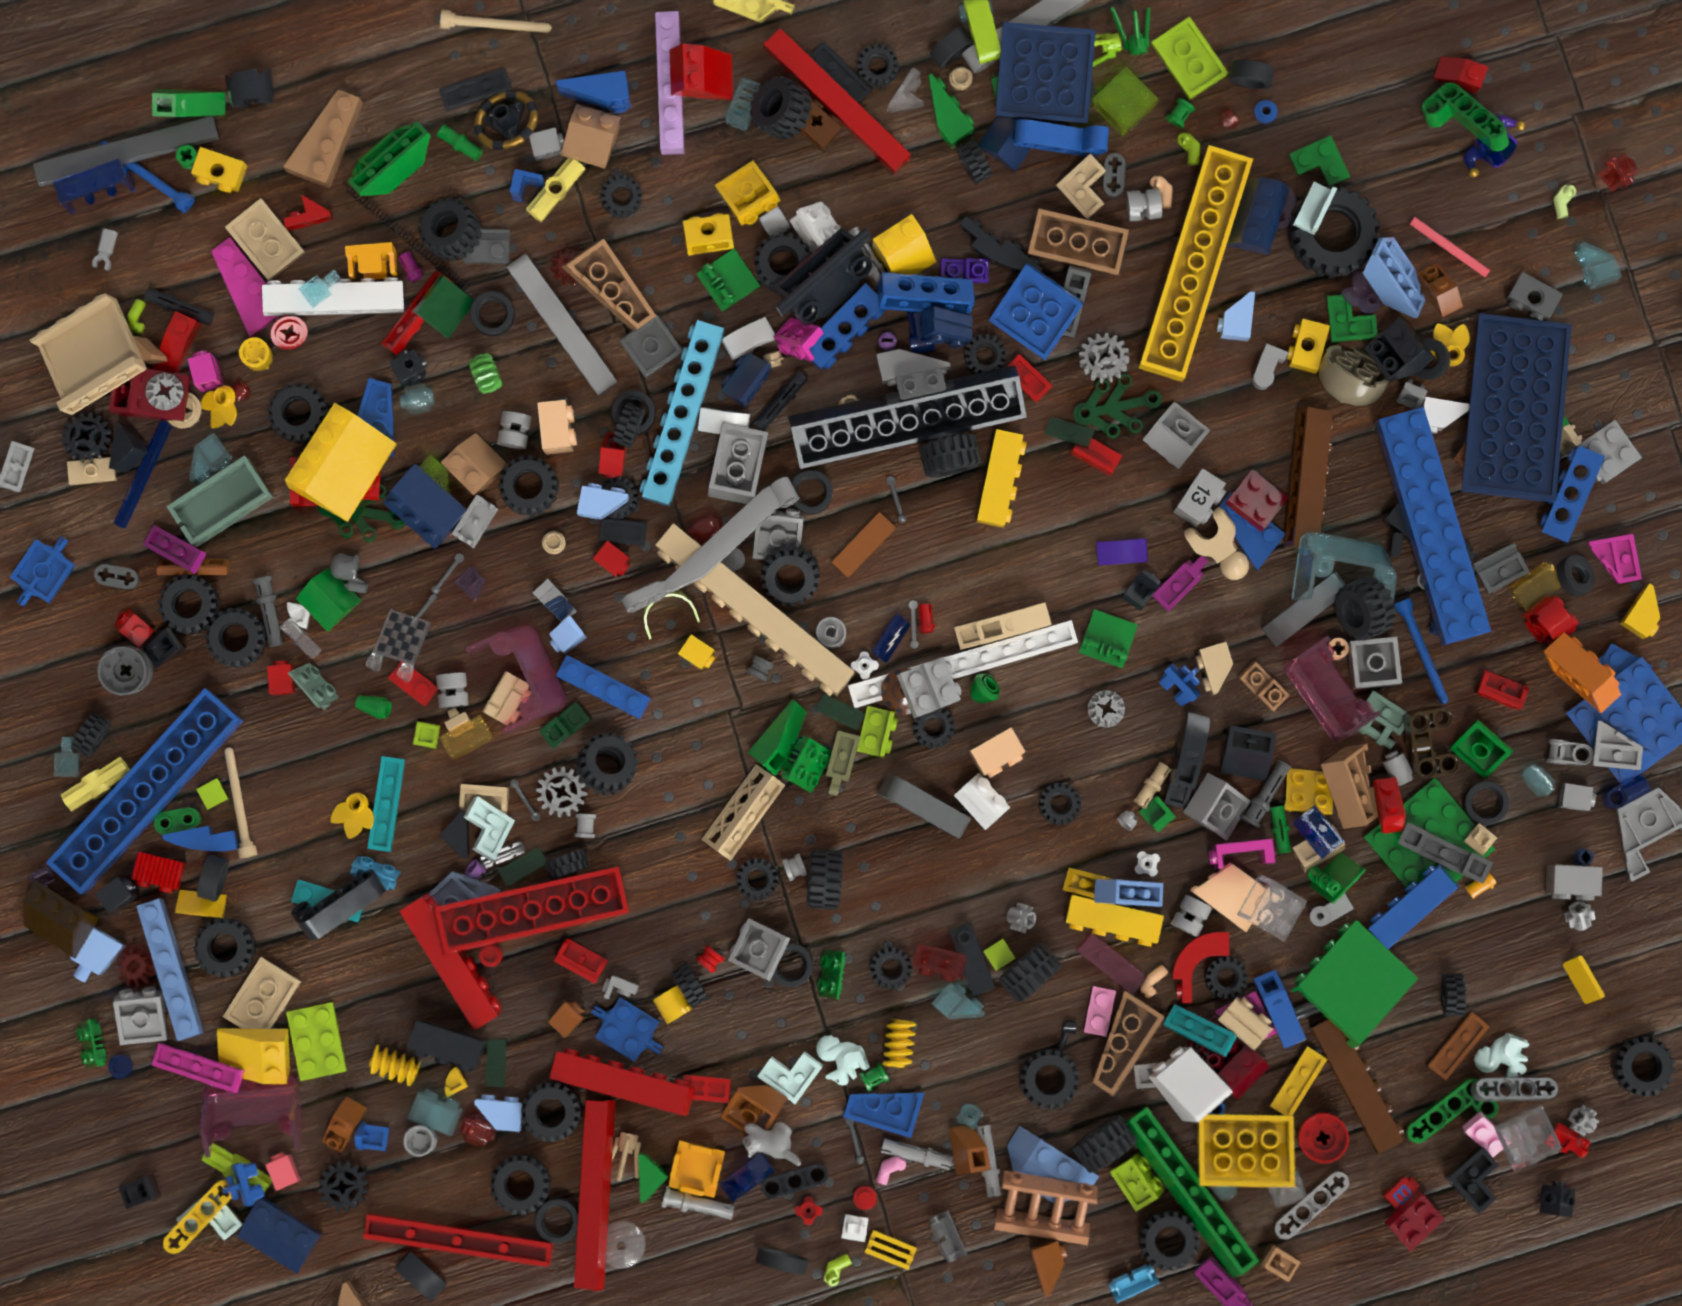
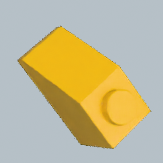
[1620,583,1660,639]
[1063,868,1113,899]

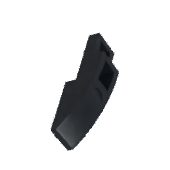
[959,217,1042,274]
[1163,712,1210,809]

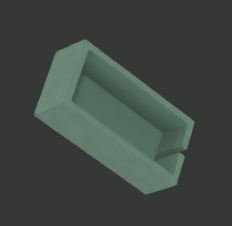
[166,455,274,548]

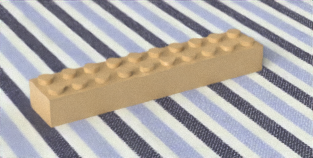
[656,524,855,696]

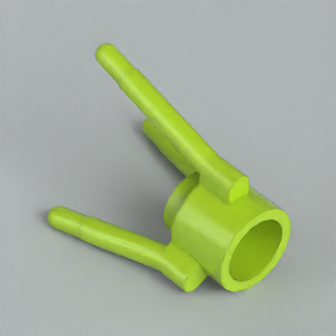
[1093,33,1122,66]

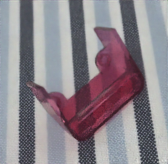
[465,625,567,735]
[1284,636,1382,742]
[199,1075,302,1158]

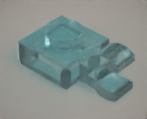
[298,270,341,308]
[54,737,80,777]

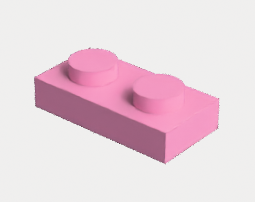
[1083,986,1116,1037]
[1462,1112,1511,1157]

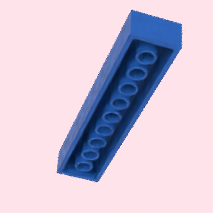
[1375,407,1491,646]
[46,688,243,895]

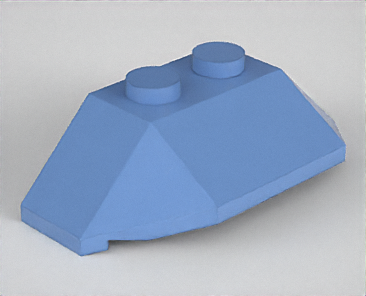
[1363,237,1425,318]
[1007,1125,1099,1203]

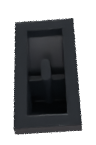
[109,423,149,473]
[144,627,187,668]
[439,811,470,859]
[118,1174,161,1209]

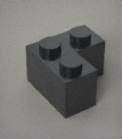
[1444,1146,1499,1214]

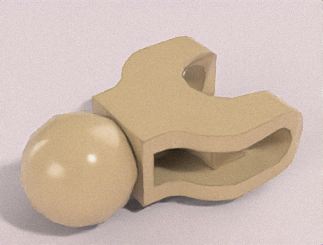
[1184,507,1249,580]

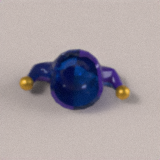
[1464,115,1525,177]

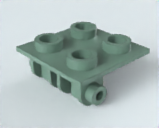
[288,663,340,710]

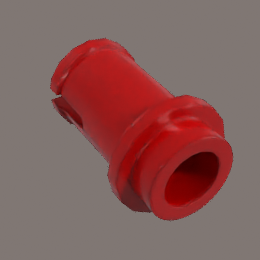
[917,604,936,634]

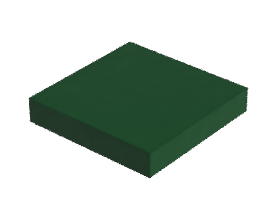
[413,274,474,339]

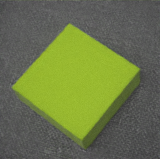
[413,721,441,749]
[197,778,229,810]
[983,939,1016,971]

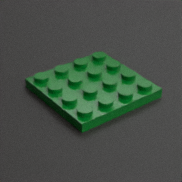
[1363,778,1496,888]

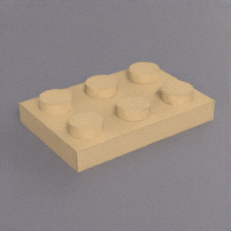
[225,198,305,281]
[223,957,301,1029]

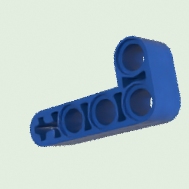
[1014,119,1109,157]

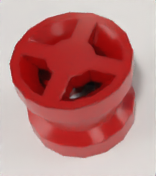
[695,945,725,974]

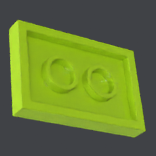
[1151,17,1228,100]
[286,1002,347,1081]

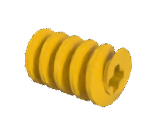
[882,1019,916,1068]
[369,1044,421,1086]

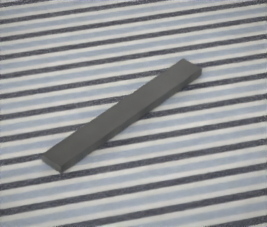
[33,116,219,187]

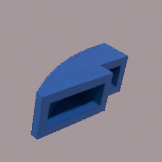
[162,826,239,852]

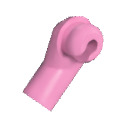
[875,1156,906,1185]

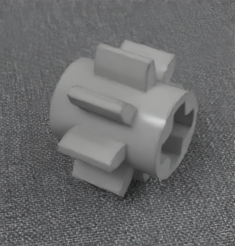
[1564,901,1595,931]
[1007,902,1036,933]
[1568,1105,1599,1136]

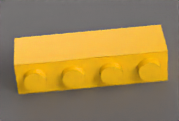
[977,429,1027,528]
[1065,895,1164,947]

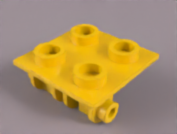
[1284,768,1333,815]

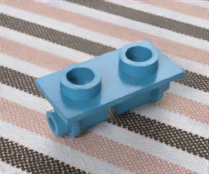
[350,856,401,891]
[1108,1264,1160,1303]

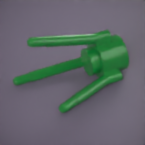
[1110,7,1151,56]

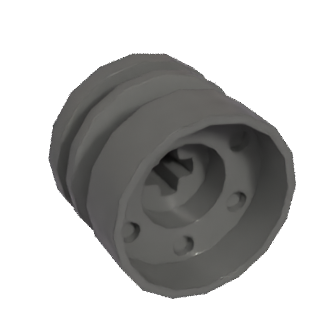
[97,646,154,695]

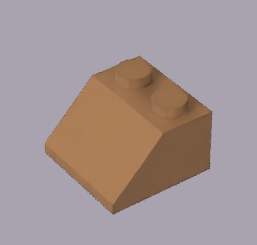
[561,104,621,168]
[441,433,509,497]

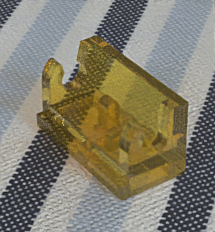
[1507,562,1561,611]
[439,715,494,760]

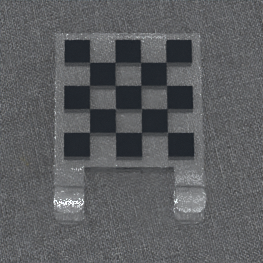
[366,610,431,681]

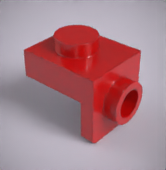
[114,608,155,648]

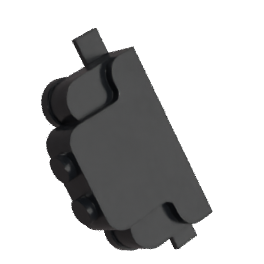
[773,228,872,325]

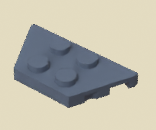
[429,871,501,906]

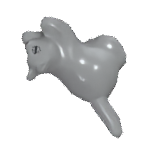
[742,1122,801,1166]

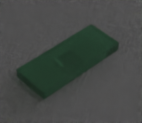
[1045,417,1095,448]
[816,694,865,731]
[498,847,547,887]
[485,1039,507,1087]

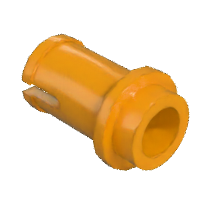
[1465,873,1496,899]

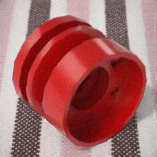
[1298,1113,1349,1163]

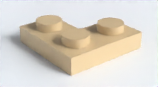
[1057,154,1106,220]

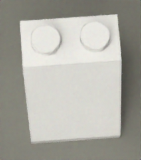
[1149,1047,1232,1122]

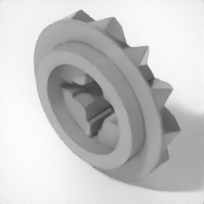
[146,373,184,410]
[1088,690,1125,727]

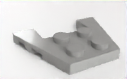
[1616,787,1682,882]

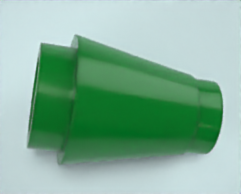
[355,695,392,720]

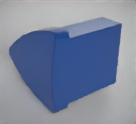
[355,1121,390,1151]

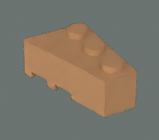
[1321,743,1378,829]

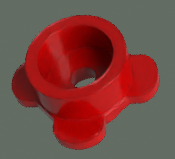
[794,1196,823,1225]

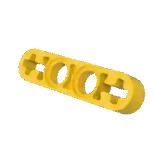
[163,1180,232,1254]

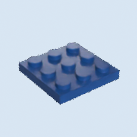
[988,263,1085,360]

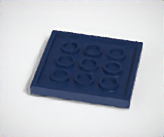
[995,22,1096,124]

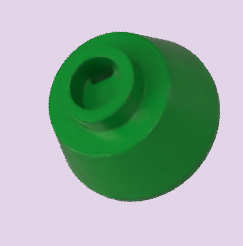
[970,674,1000,704]

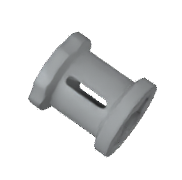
[574,814,596,838]

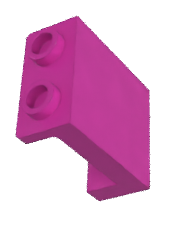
[1208,839,1275,869]

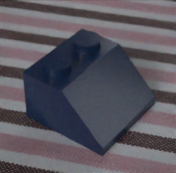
[721,353,772,409]

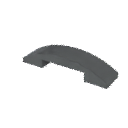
[1397,822,1493,884]

